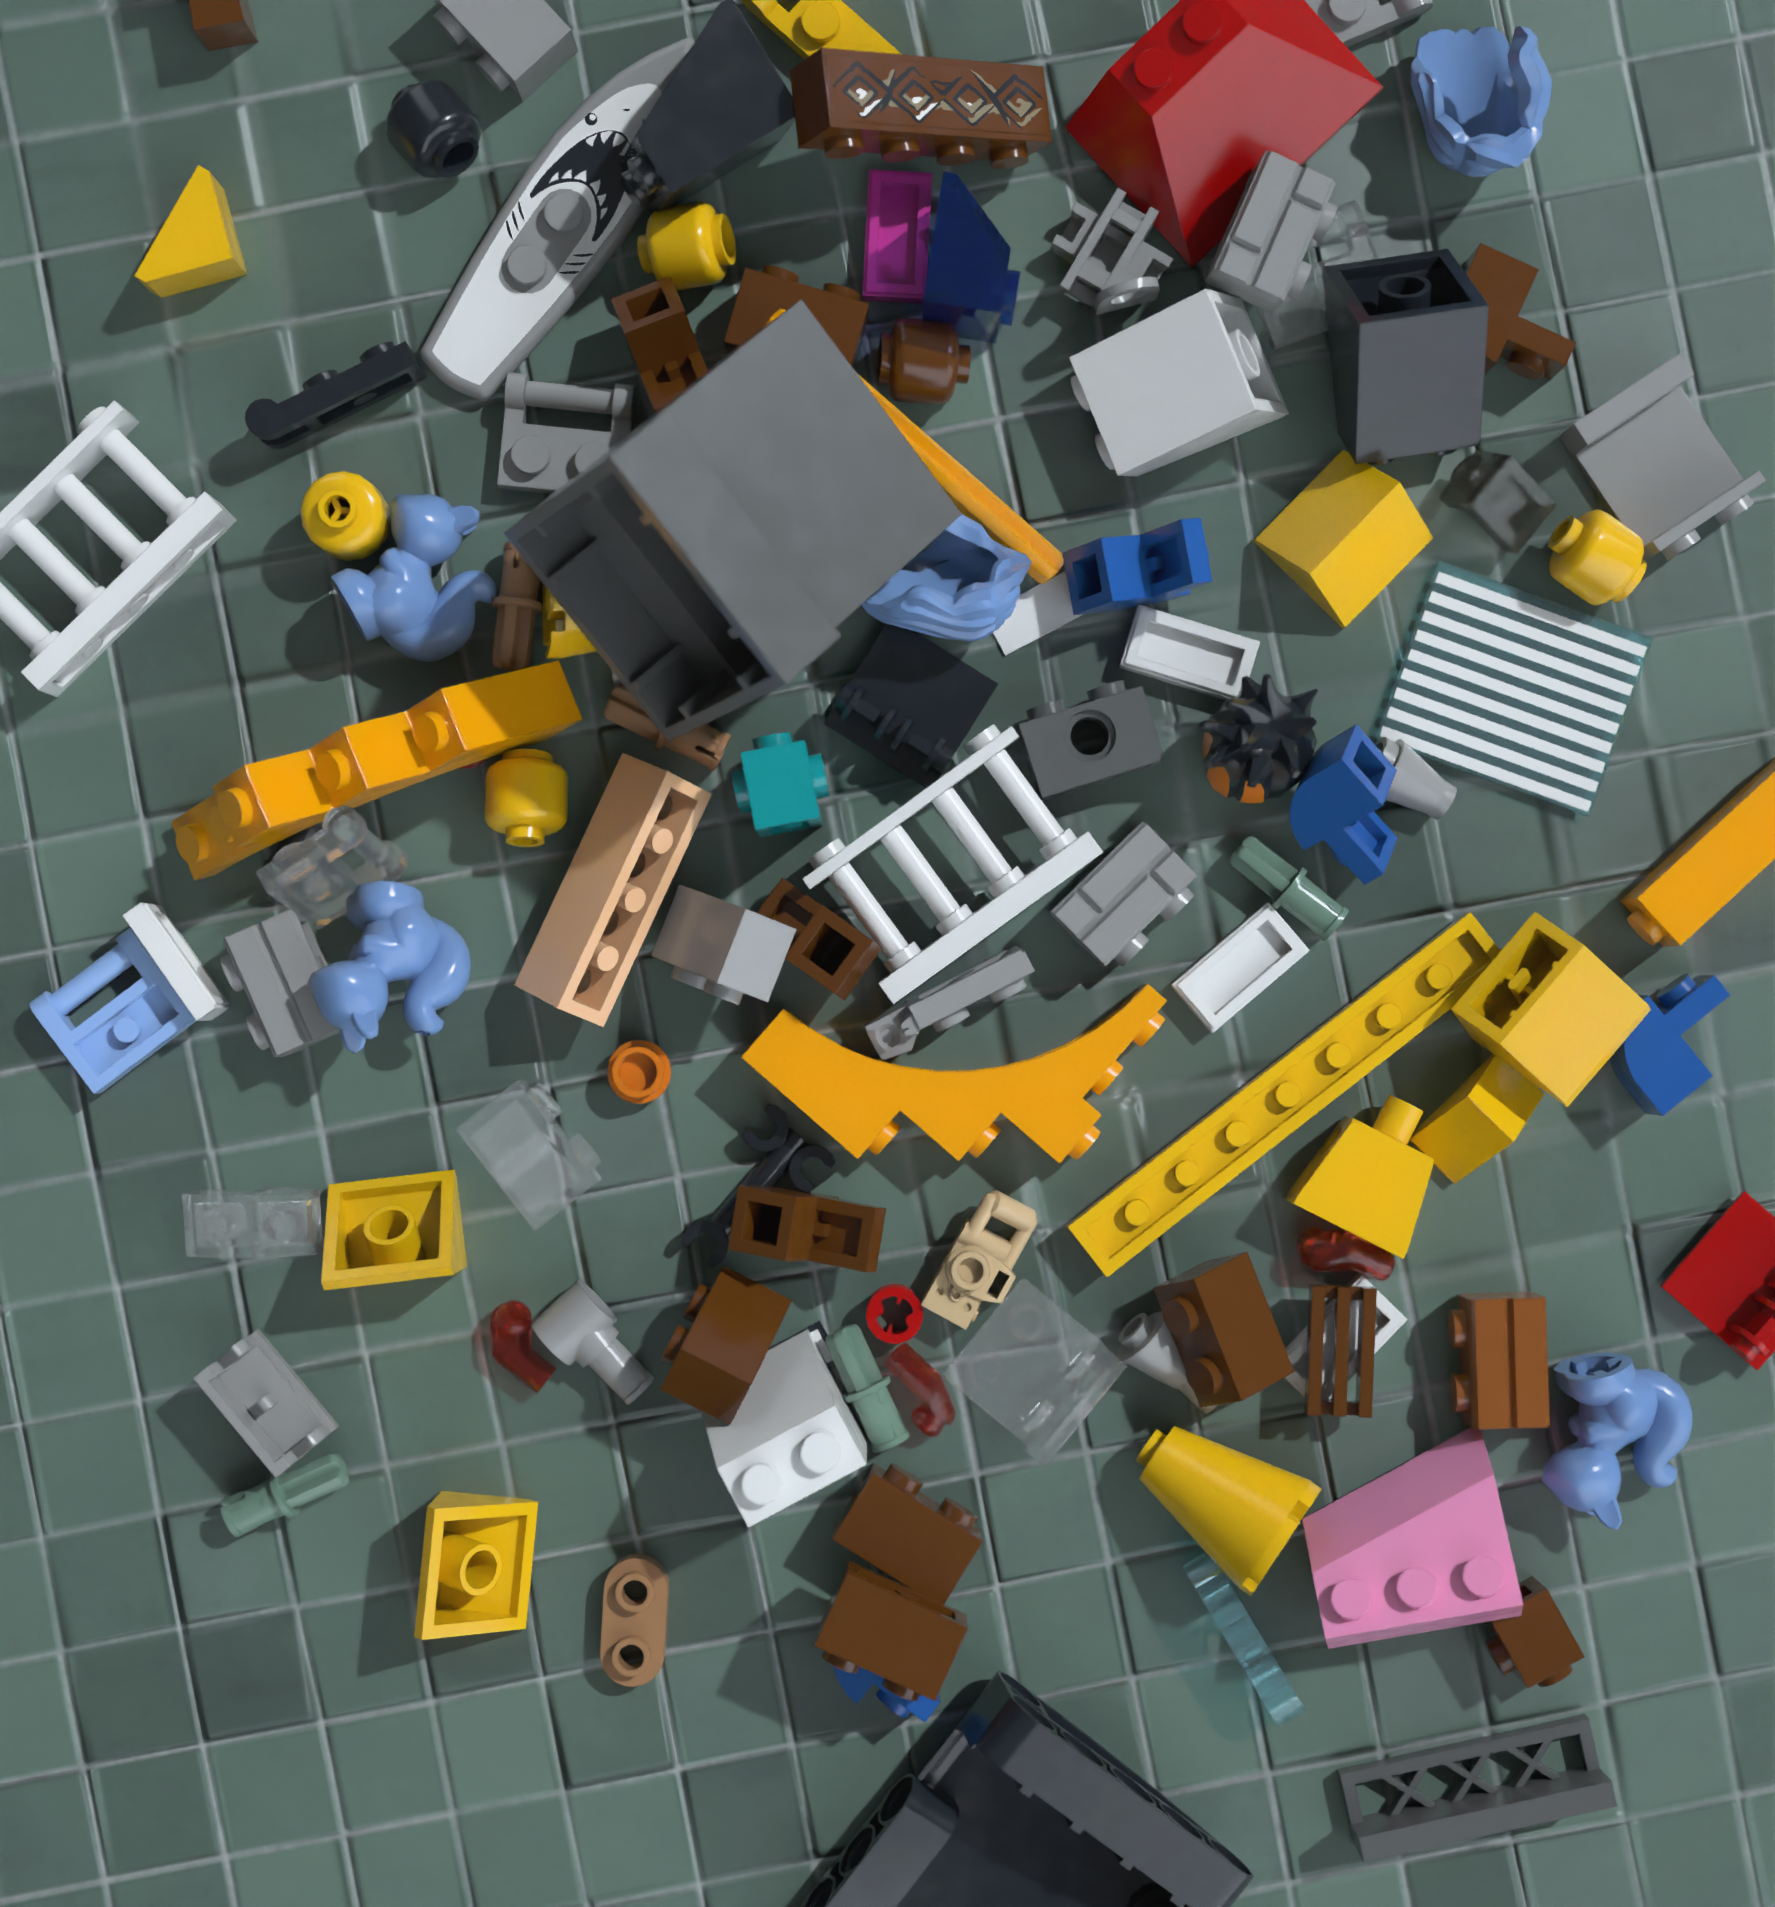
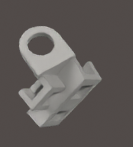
[1052,188,1173,315]

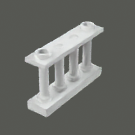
[0,400,237,697]
[803,724,1103,1004]

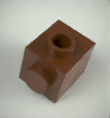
[1484,1576,1585,1688]

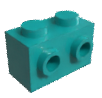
[731,732,830,838]

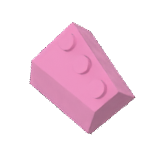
[1302,1427,1523,1649]

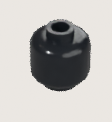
[385,80,481,178]

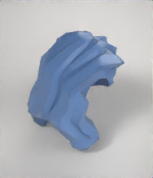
[1410,26,1552,178]
[861,514,1032,642]

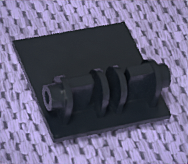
[824,624,998,788]

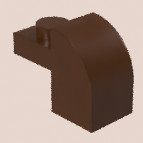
[1463,243,1576,380]
[611,277,708,412]
[757,878,882,1001]
[728,1185,886,1272]

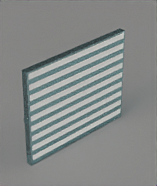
[1373,560,1654,817]

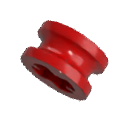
[866,1284,923,1344]

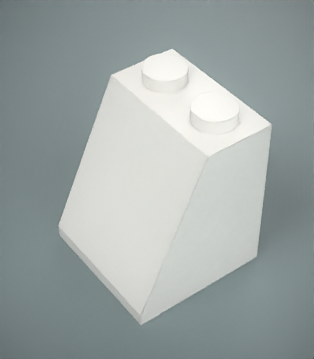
[1069,289,1289,477]
[701,1329,867,1528]

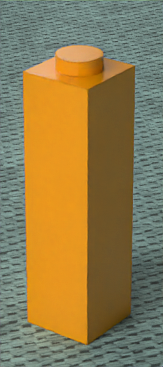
[1620,759,1775,947]

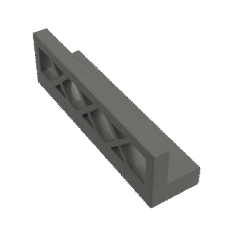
[1337,1714,1617,1863]

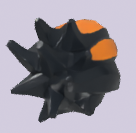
[1200,674,1318,804]

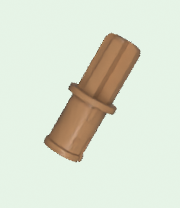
[492,542,543,671]
[604,685,732,772]

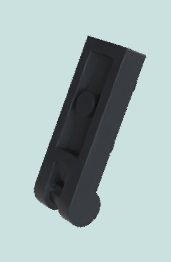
[245,341,427,449]

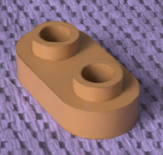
[600,1554,670,1687]

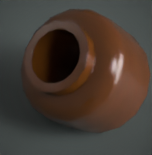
[877,318,971,405]

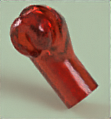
[1296,1227,1395,1282]
[490,1300,557,1394]
[885,1343,956,1437]

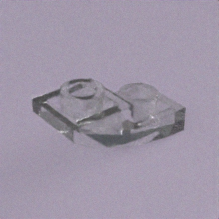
[182,1186,323,1258]

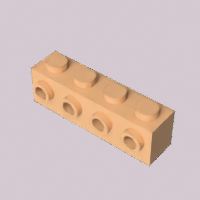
[514,753,712,1027]

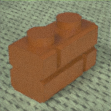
[1447,1291,1550,1429]

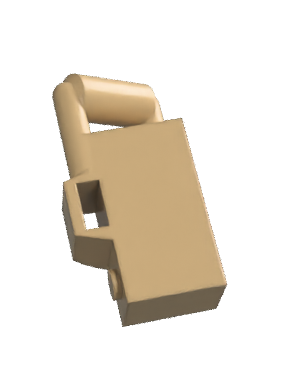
[921,1190,1037,1330]

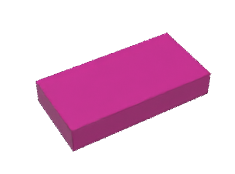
[863,170,932,304]

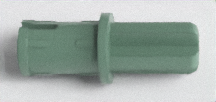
[1229,835,1349,941]
[826,1324,911,1453]
[220,1453,350,1537]

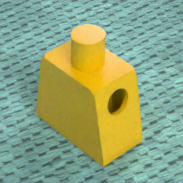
[1285,1095,1434,1259]

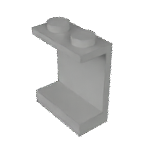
[1559,353,1766,560]

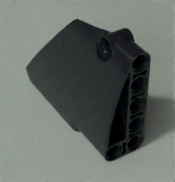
[799,1671,1254,1907]

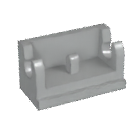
[193,1329,339,1478]

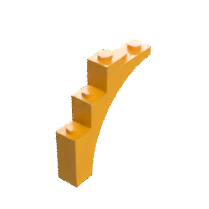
[171,660,582,881]
[741,984,1167,1164]

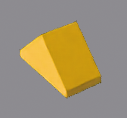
[134,165,247,298]
[1410,1054,1544,1184]

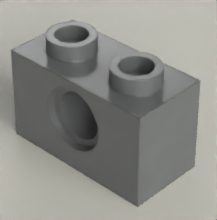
[1016,680,1165,801]

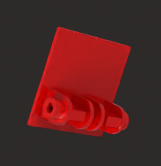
[1660,1191,1775,1371]

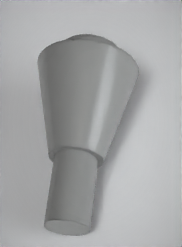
[1118,1312,1217,1414]

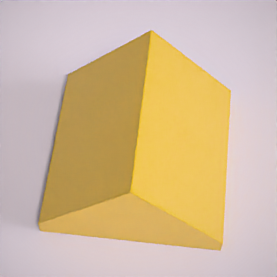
[1253,450,1433,629]
[321,1169,467,1290]
[414,1491,538,1640]

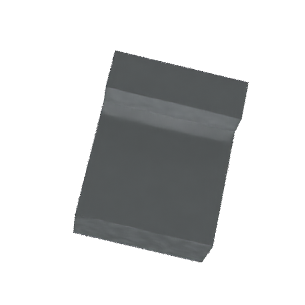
[504,299,962,741]

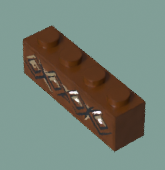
[789,48,1052,169]

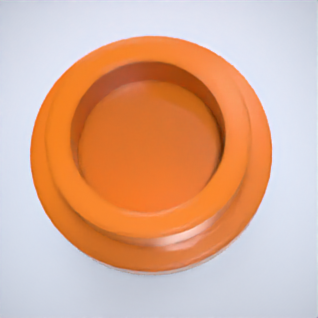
[607,1040,672,1104]

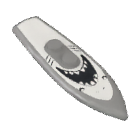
[420,38,695,401]

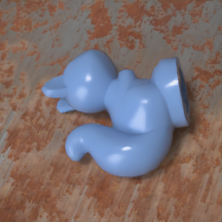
[331,494,497,662]
[308,881,471,1054]
[1542,1352,1693,1530]

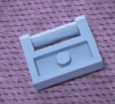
[29,927,196,1094]

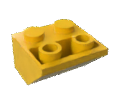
[1451,912,1651,1107]

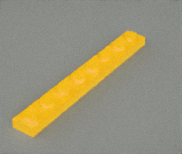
[1066,912,1501,1277]

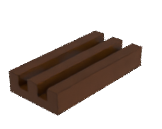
[1304,1284,1377,1418]

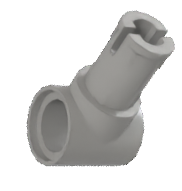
[531,1280,654,1405]

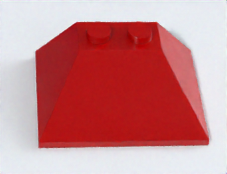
[1065,0,1383,268]

